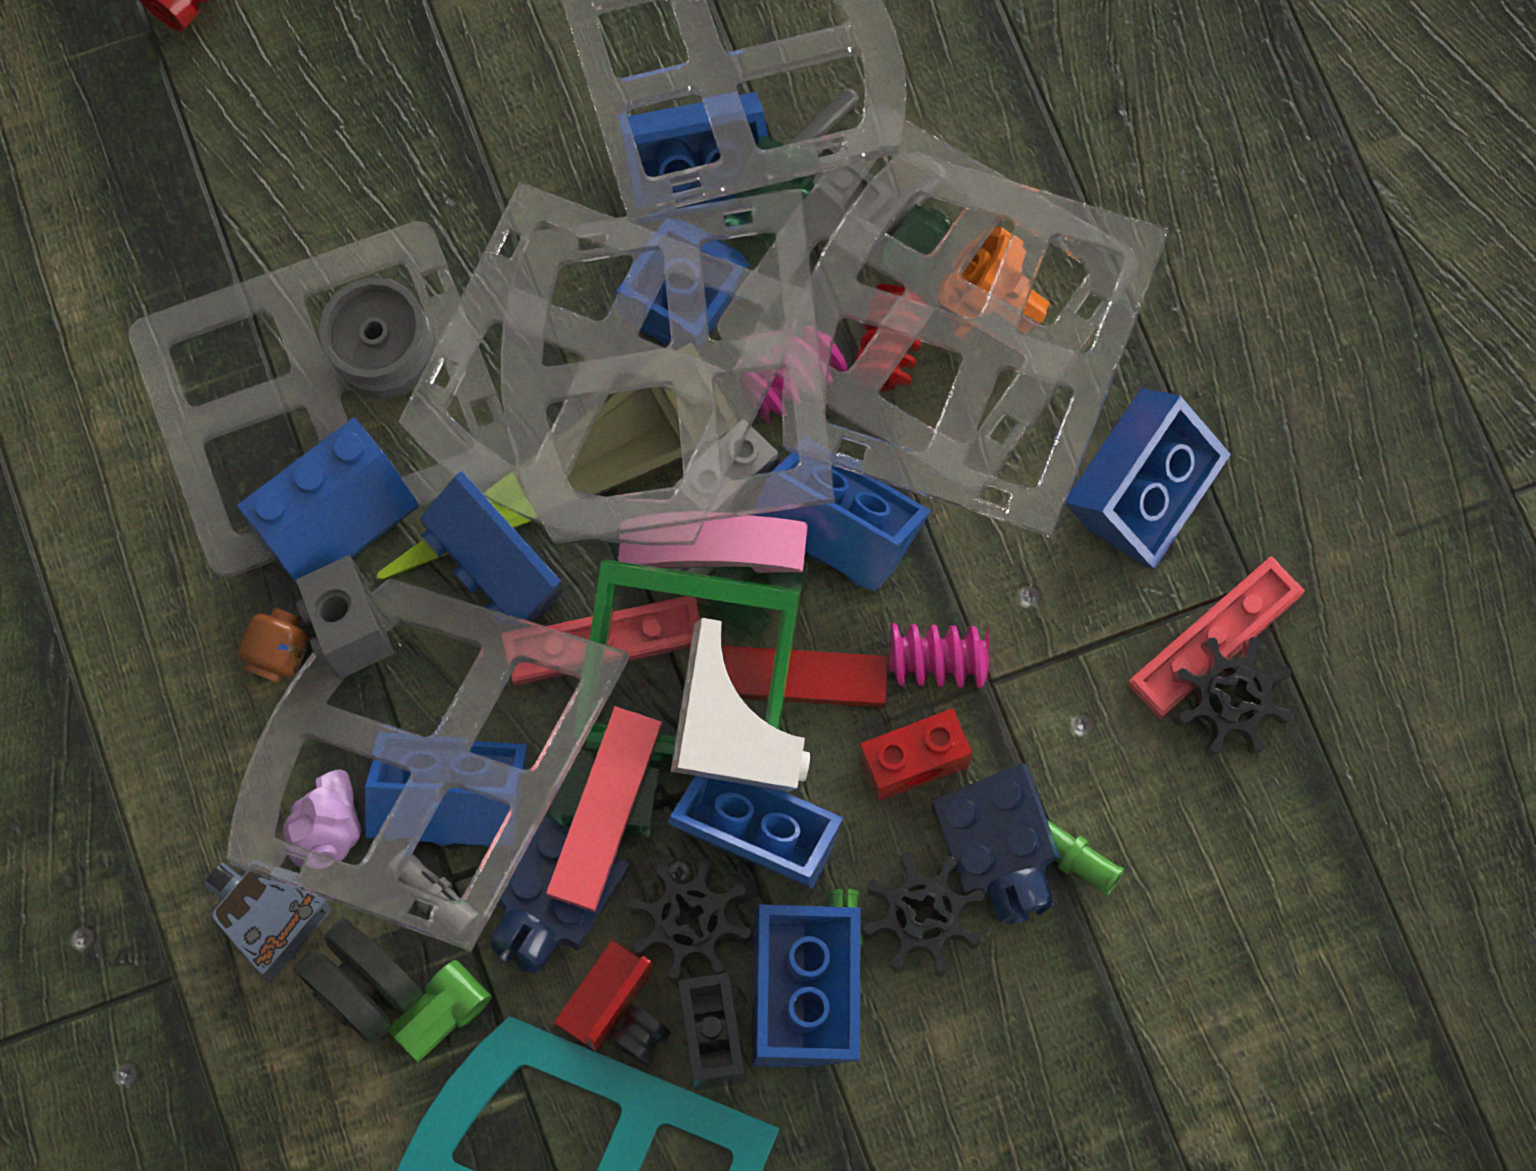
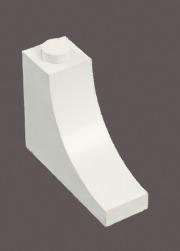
[671,618,810,792]

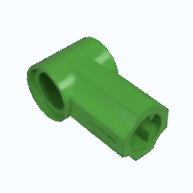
[388,960,492,1063]

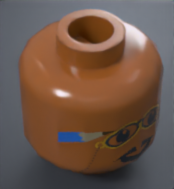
[238,607,310,683]

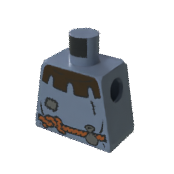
[204,862,332,984]

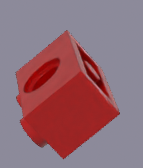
[859,708,972,802]

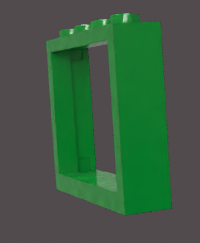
[575,559,801,761]

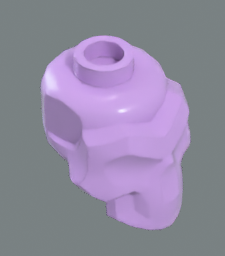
[283,770,361,871]

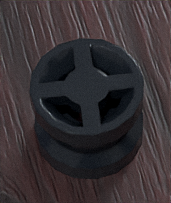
[607,1004,671,1067]

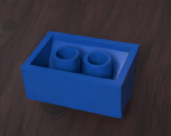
[618,92,778,225]
[1064,388,1231,569]
[237,417,420,590]
[751,439,931,592]
[420,471,563,632]
[365,735,527,849]
[668,776,843,889]
[751,904,861,1068]

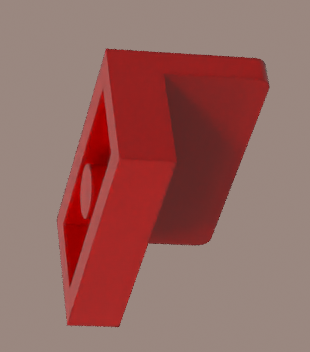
[554,940,654,1052]

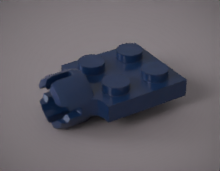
[932,763,1061,924]
[491,815,630,973]

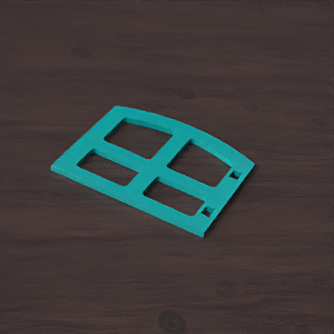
[397,1016,779,1171]

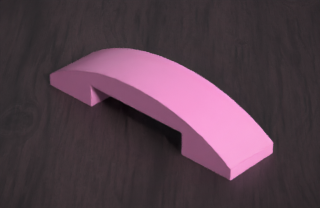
[618,514,808,573]

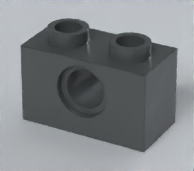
[296,555,394,679]

